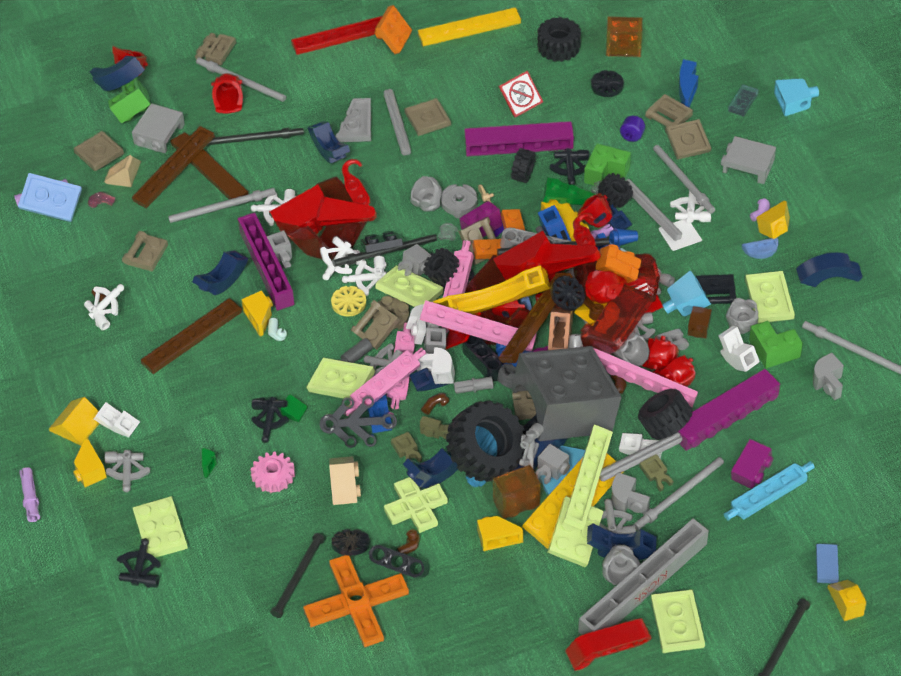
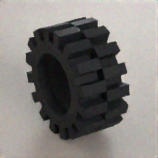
[511,148,536,183]
[598,173,633,208]
[423,248,459,285]

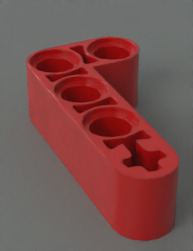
[565,618,652,671]

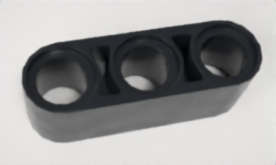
[462,335,502,382]
[369,545,429,579]

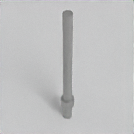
[196,57,286,102]
[653,145,715,214]
[168,188,276,223]
[802,321,901,374]
[633,457,724,531]

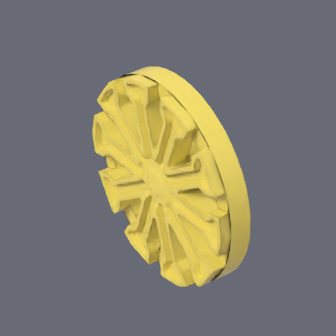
[331,286,367,317]

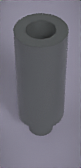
[339,338,373,363]

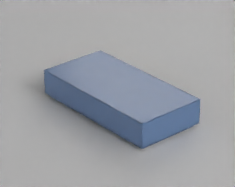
[816,544,839,583]

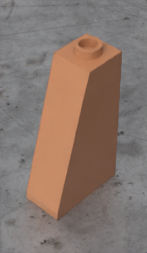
[548,305,574,350]

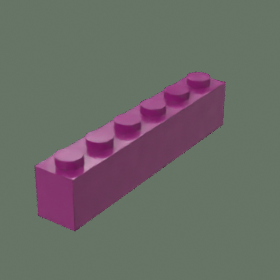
[465,121,574,157]
[238,213,295,311]
[678,369,780,451]

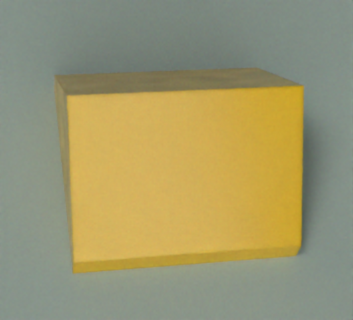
[49,397,100,446]

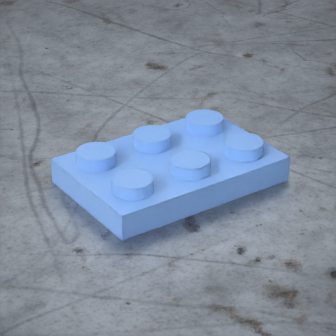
[18,173,82,222]

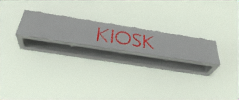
[578,519,709,635]

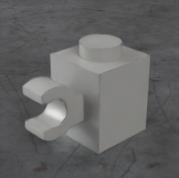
[267,231,292,269]
[398,244,431,276]
[424,323,446,354]
[536,444,570,484]

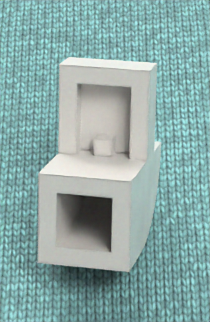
[406,304,431,345]
[719,326,760,372]
[417,347,455,384]

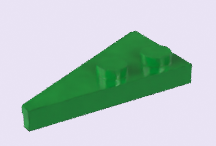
[543,177,596,205]

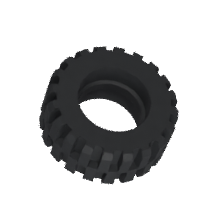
[446,400,525,482]

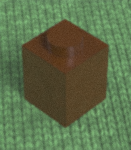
[688,306,712,339]

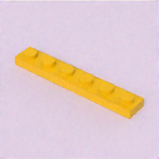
[418,7,521,46]

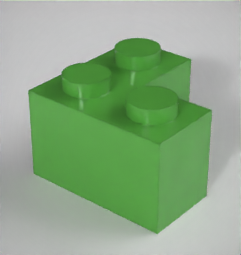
[108,77,151,124]
[584,143,631,187]
[749,321,803,369]

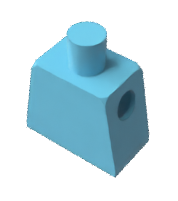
[774,79,819,116]
[662,271,711,316]

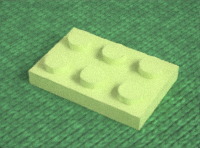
[375,265,444,307]
[745,271,795,323]
[307,358,375,398]
[132,496,187,558]
[547,496,603,567]
[651,590,705,653]

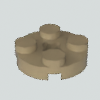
[372,296,409,332]

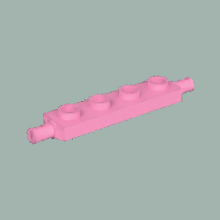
[441,240,474,333]
[387,323,415,409]
[344,348,426,416]

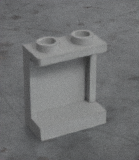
[132,103,185,153]
[721,136,776,184]

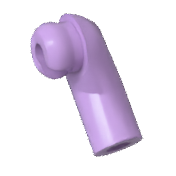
[750,198,770,222]

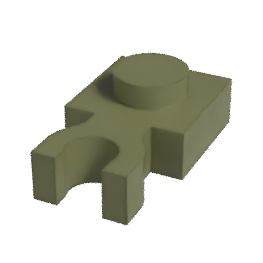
[420,416,450,439]
[391,432,422,463]
[639,454,674,492]

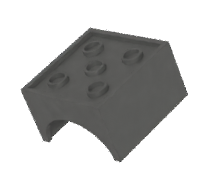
[511,346,621,441]

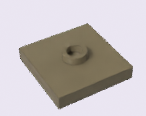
[404,98,451,136]
[665,119,712,160]
[73,131,124,171]

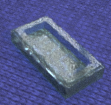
[728,85,759,117]

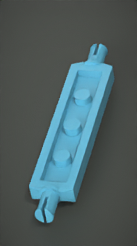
[724,461,815,521]

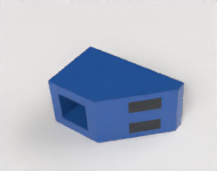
[538,205,571,241]

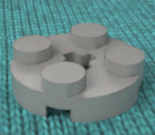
[441,184,477,218]

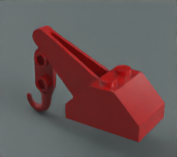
[269,159,377,239]
[494,213,601,283]

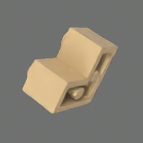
[329,456,361,505]

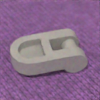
[657,329,689,350]

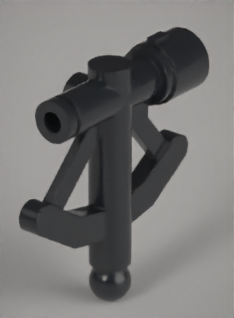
[549,148,589,185]
[251,397,289,443]
[117,538,161,588]

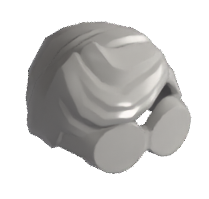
[410,176,442,212]
[726,298,759,334]
[612,332,649,366]
[602,545,640,585]

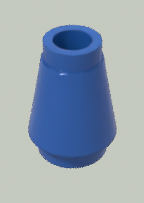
[609,228,638,246]

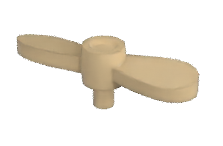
[478,185,494,203]

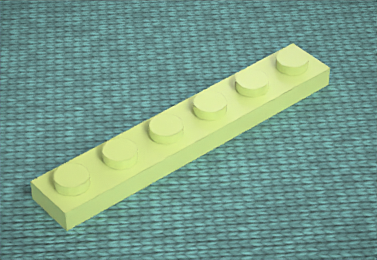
[563,425,613,530]

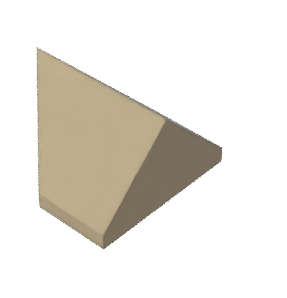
[104,155,141,187]

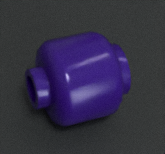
[620,115,646,142]

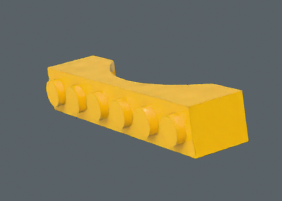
[432,266,551,314]

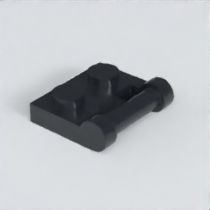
[696,274,736,306]

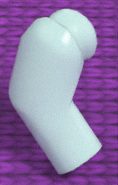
[268,318,287,341]

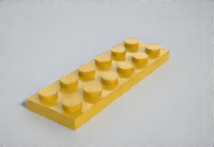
[522,453,624,549]

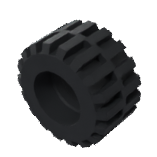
[537,17,581,62]
[638,388,693,440]

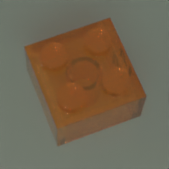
[606,17,642,57]
[493,465,541,519]

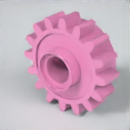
[251,452,295,493]

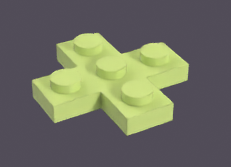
[384,477,448,533]

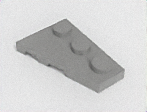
[335,98,371,142]

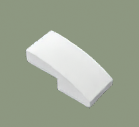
[94,402,140,437]
[619,433,662,459]

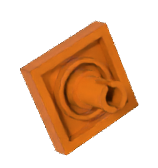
[375,5,412,54]

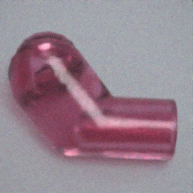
[88,192,116,208]

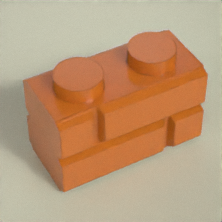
[595,244,641,283]

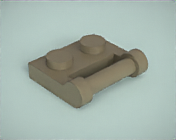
[645,94,693,127]
[458,217,496,265]
[122,231,168,272]
[350,300,400,350]

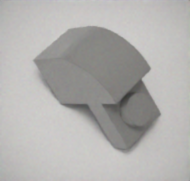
[813,353,844,400]
[611,473,650,514]

